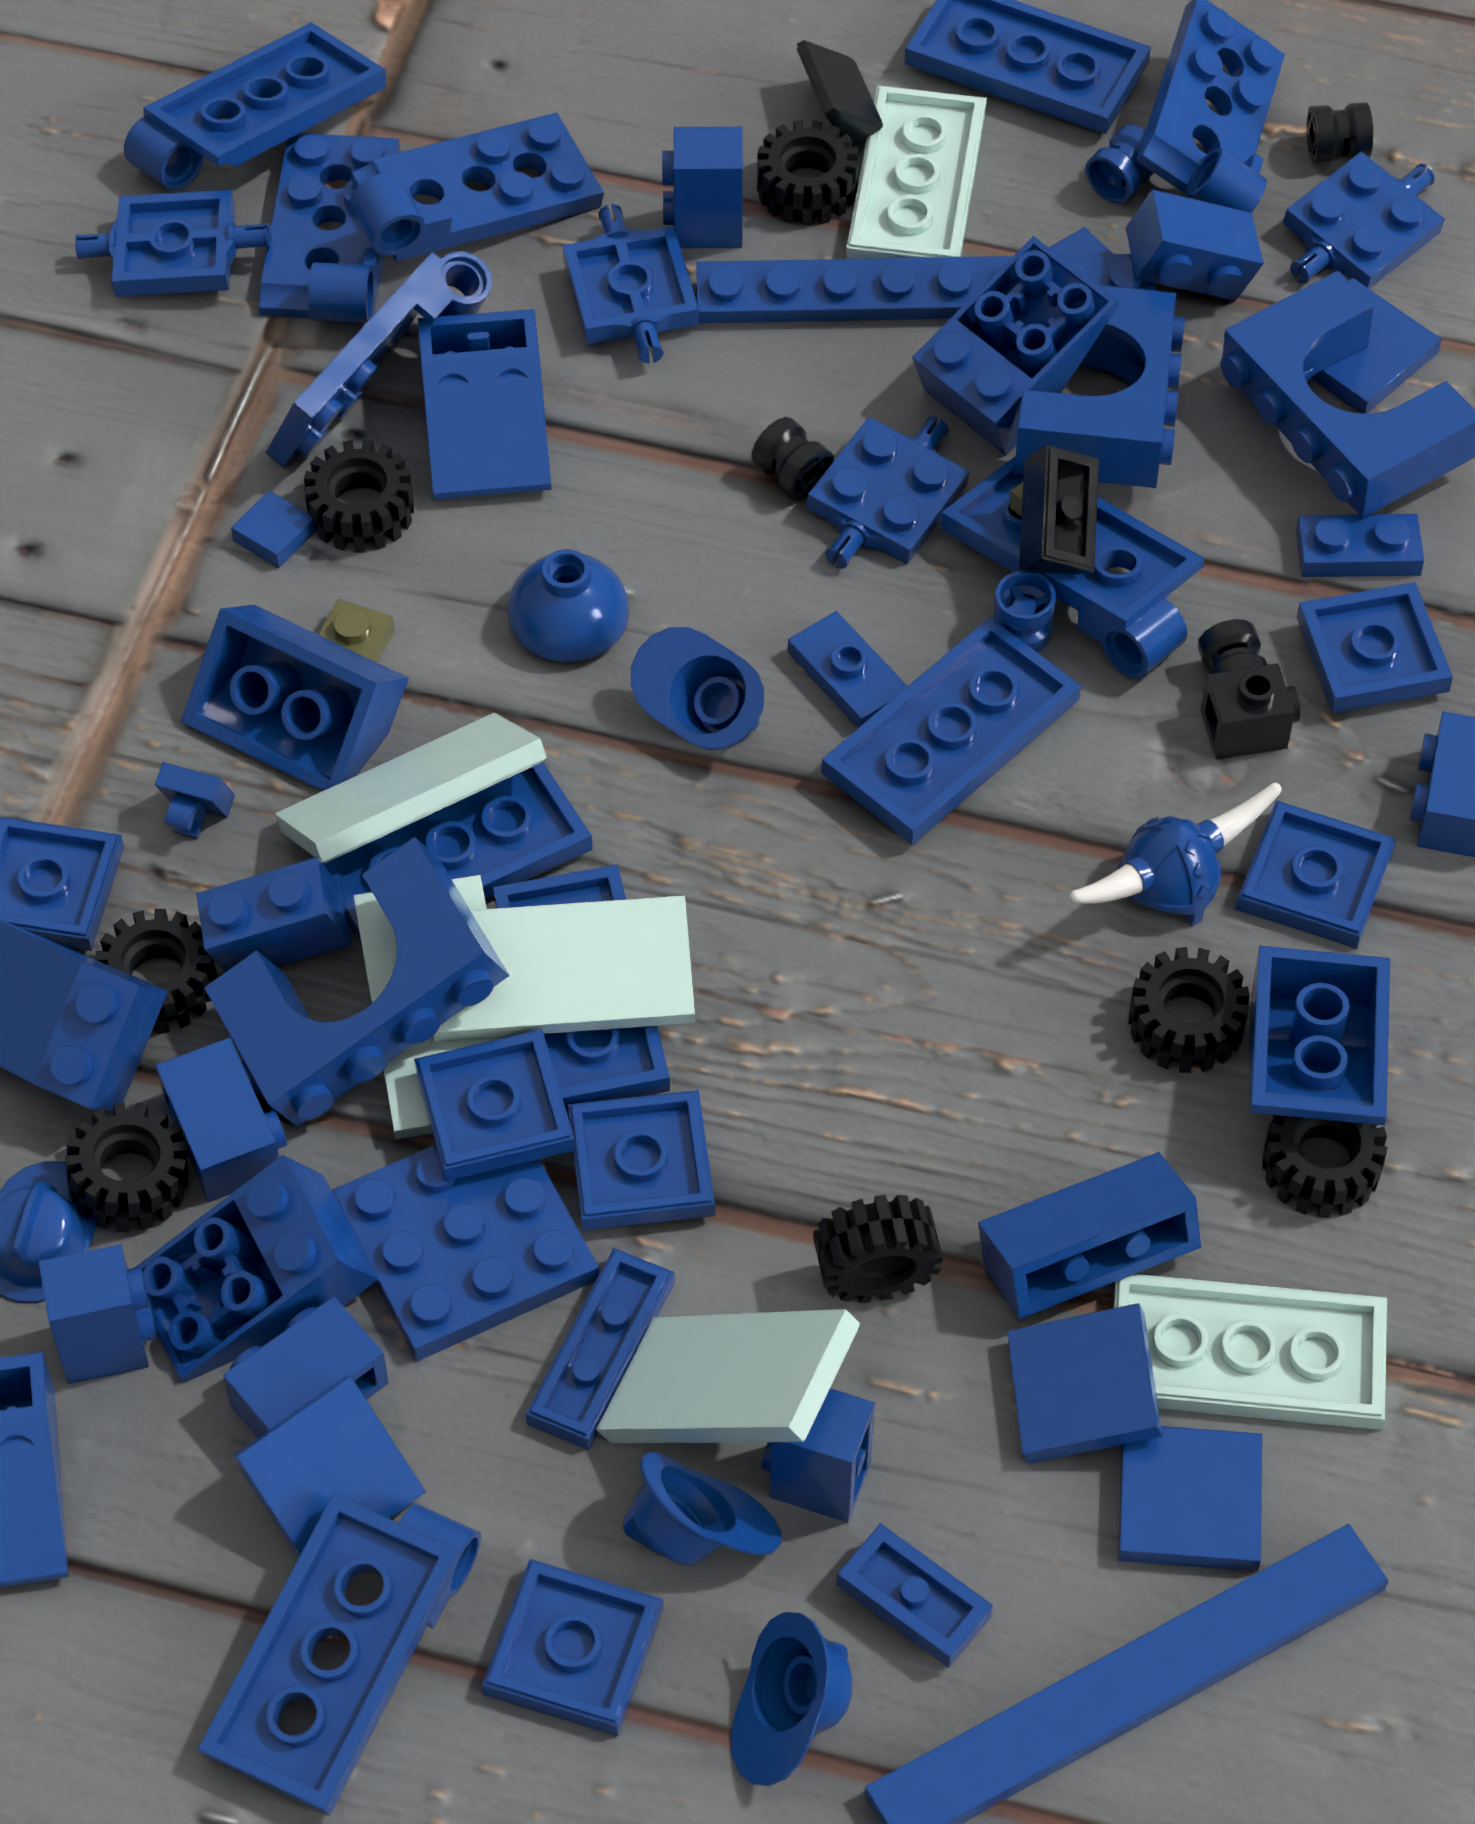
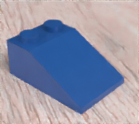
[0,919,168,1111]
[1249,946,1390,1126]

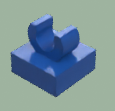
[155,762,235,839]

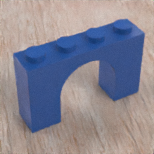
[1220,271,1475,519]
[1014,285,1185,488]
[204,837,510,1127]

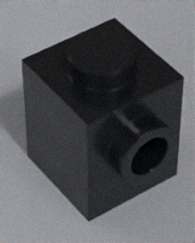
[1201,663,1300,760]

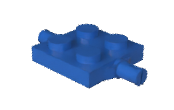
[1283,151,1445,289]
[75,190,271,297]
[563,204,699,364]
[806,416,970,569]

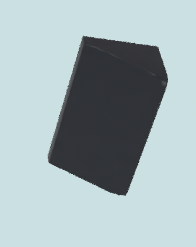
[797,40,883,146]
[1019,445,1099,575]

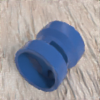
[1085,124,1154,203]
[993,571,1056,652]

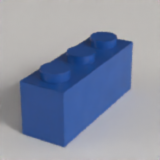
[978,1152,1201,1319]

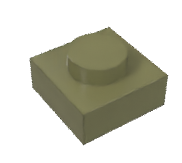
[318,599,395,662]

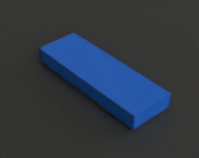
[526,1248,675,1450]

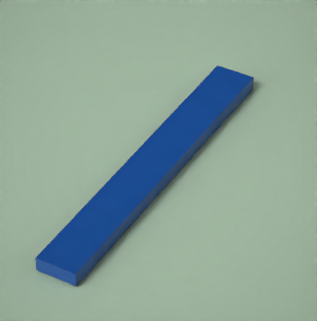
[865,1523,1388,1824]

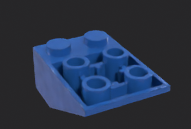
[912,236,1119,456]
[418,309,552,499]
[135,1155,379,1382]
[0,1352,69,1587]

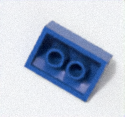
[181,605,409,791]

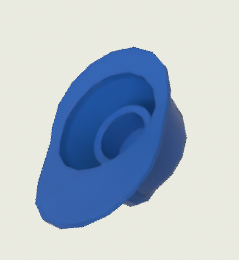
[631,627,764,750]
[0,1161,97,1303]
[622,1452,781,1566]
[731,1612,853,1786]

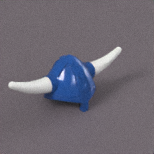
[1069,783,1282,926]

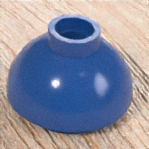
[508,549,629,662]

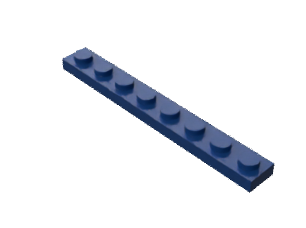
[696,254,1156,323]

